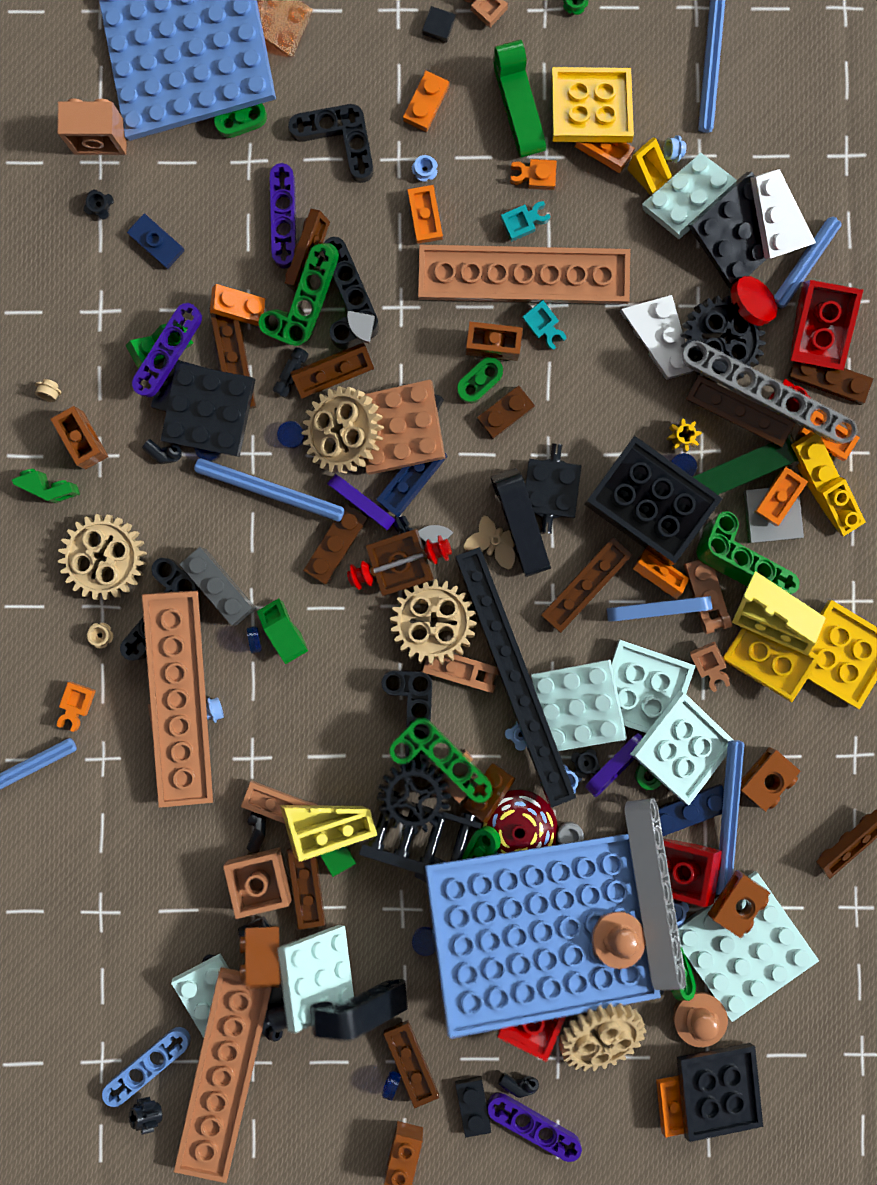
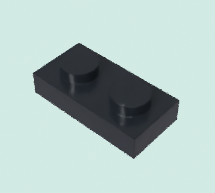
[455,1076,492,1138]

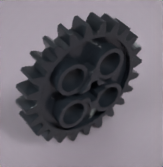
[680,296,766,383]

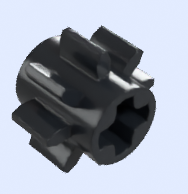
[129,1096,162,1135]

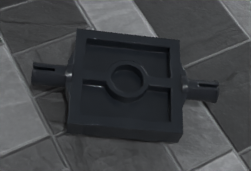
[525,443,582,534]

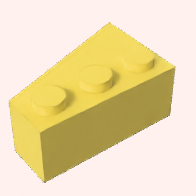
[732,571,825,656]
[280,805,377,862]

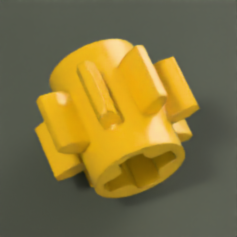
[666,419,702,453]

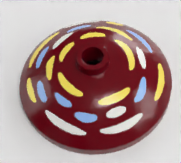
[479,789,558,854]

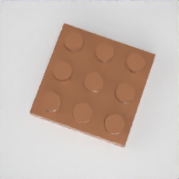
[364,380,446,475]

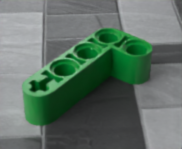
[493,39,546,158]
[258,243,339,346]
[696,511,800,594]
[390,717,492,803]

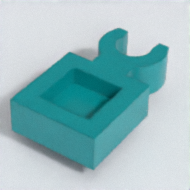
[501,201,551,242]
[521,300,567,350]

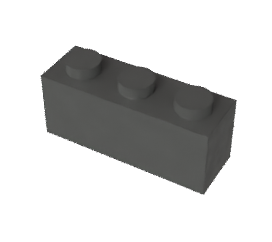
[180,547,257,625]

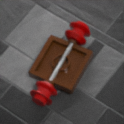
[347,529,452,596]

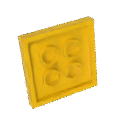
[551,67,634,143]
[807,600,877,709]

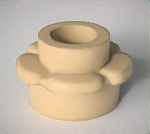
[35,379,61,402]
[87,623,114,649]

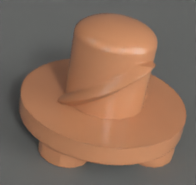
[592,912,646,969]
[673,992,728,1047]

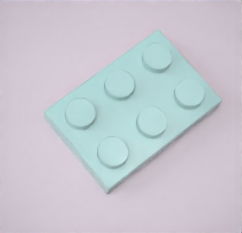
[642,153,737,239]
[171,954,229,1038]

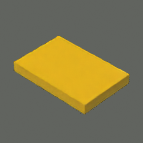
[723,627,821,703]

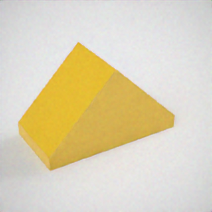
[627,137,672,196]

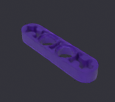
[270,163,296,268]
[132,303,202,397]
[487,1092,582,1162]

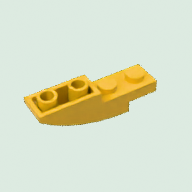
[791,432,866,536]

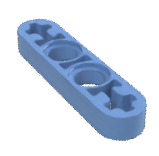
[606,596,713,622]
[102,1027,191,1107]

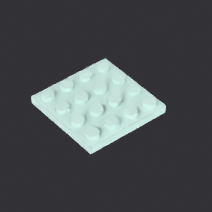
[678,871,819,1022]

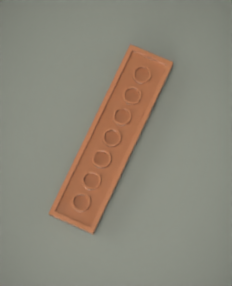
[418,245,630,304]
[142,590,213,808]
[174,967,272,1183]

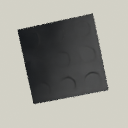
[688,171,767,288]
[160,362,256,457]
[677,1043,763,1142]

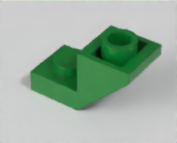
[125,323,193,369]
[12,469,80,503]
[257,598,308,664]

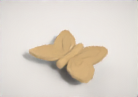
[464,516,515,570]

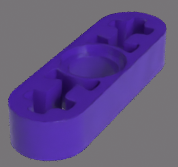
[327,474,395,531]
[585,733,643,797]

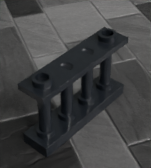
[359,790,482,875]

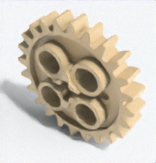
[302,386,384,474]
[58,514,147,600]
[390,579,477,666]
[558,1003,646,1071]

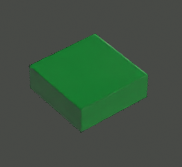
[320,846,356,877]

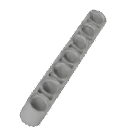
[682,341,857,444]
[625,798,686,990]

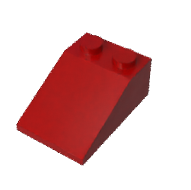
[790,280,864,371]
[663,838,722,907]
[496,1016,566,1062]

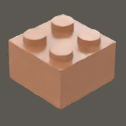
[58,99,126,155]
[223,847,293,919]

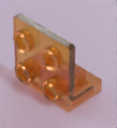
[257,0,313,57]

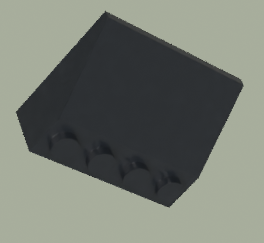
[584,435,723,566]

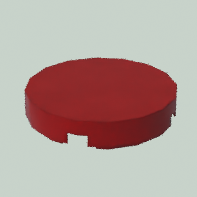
[731,276,778,326]

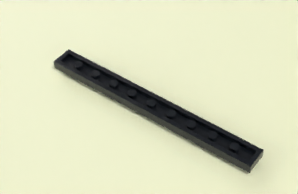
[455,547,576,808]

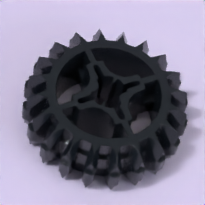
[377,759,451,834]

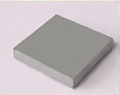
[744,488,804,543]

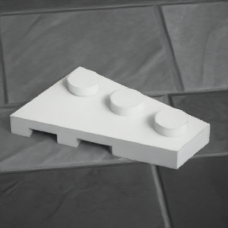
[750,170,816,259]
[620,295,694,380]

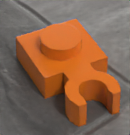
[510,159,557,190]
[57,682,96,732]

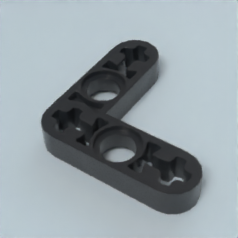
[288,104,374,183]

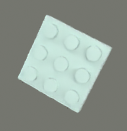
[611,640,695,733]
[531,659,627,751]
[631,691,733,805]
[278,925,354,1033]

